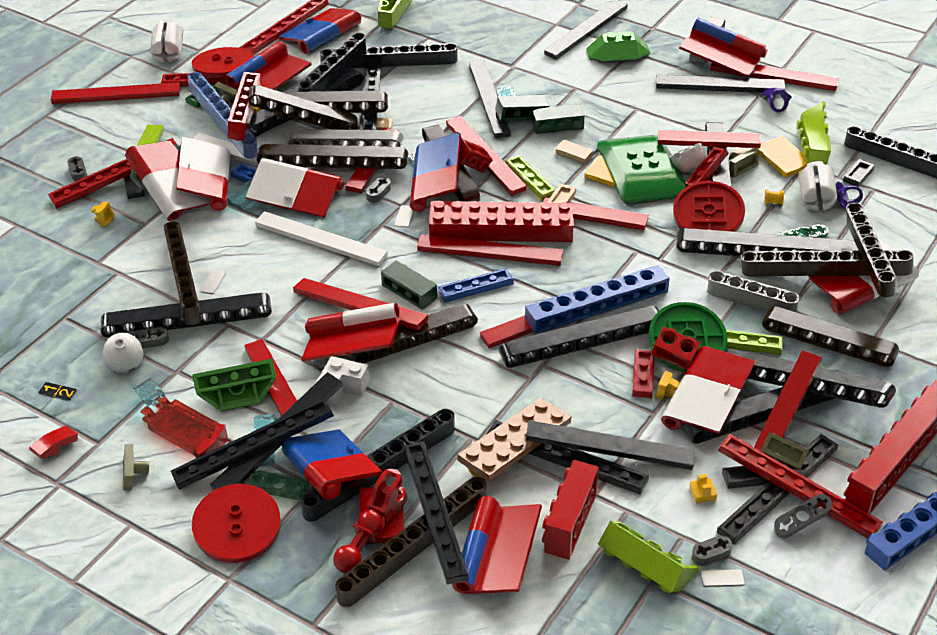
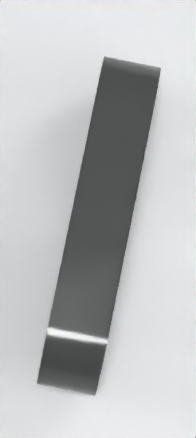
[117,327,169,349]
[774,494,832,538]

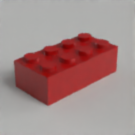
[542,460,599,560]

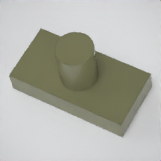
[214,82,238,105]
[729,148,759,178]
[761,432,809,471]
[123,444,149,490]

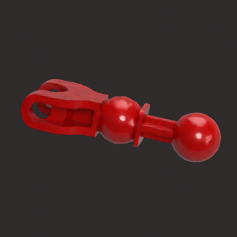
[333,469,407,574]

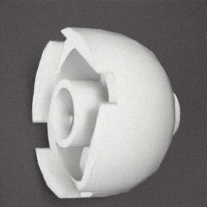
[670,143,705,174]
[103,333,144,373]

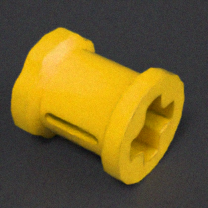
[764,189,784,206]

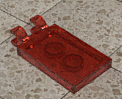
[140,394,220,456]

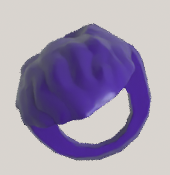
[762,87,792,112]
[836,181,863,208]

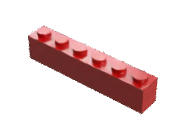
[227,72,260,141]

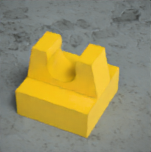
[90,202,115,227]
[655,371,680,400]
[689,474,717,503]

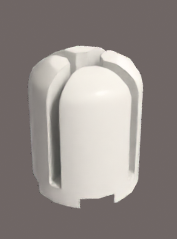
[150,19,184,63]
[799,161,837,212]

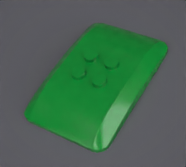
[597,135,687,203]

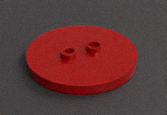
[192,47,254,78]
[673,181,745,232]
[192,484,281,563]

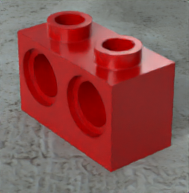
[459,138,493,173]
[652,327,700,370]

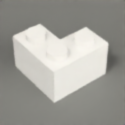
[317,356,370,405]

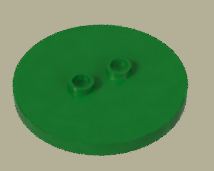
[648,302,727,372]

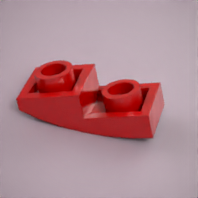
[195,423,228,458]
[29,426,78,458]

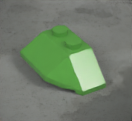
[586,31,650,61]
[192,359,276,412]

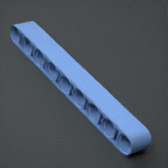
[187,72,258,159]

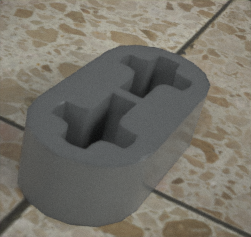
[68,156,87,181]
[366,177,391,202]
[691,536,732,566]

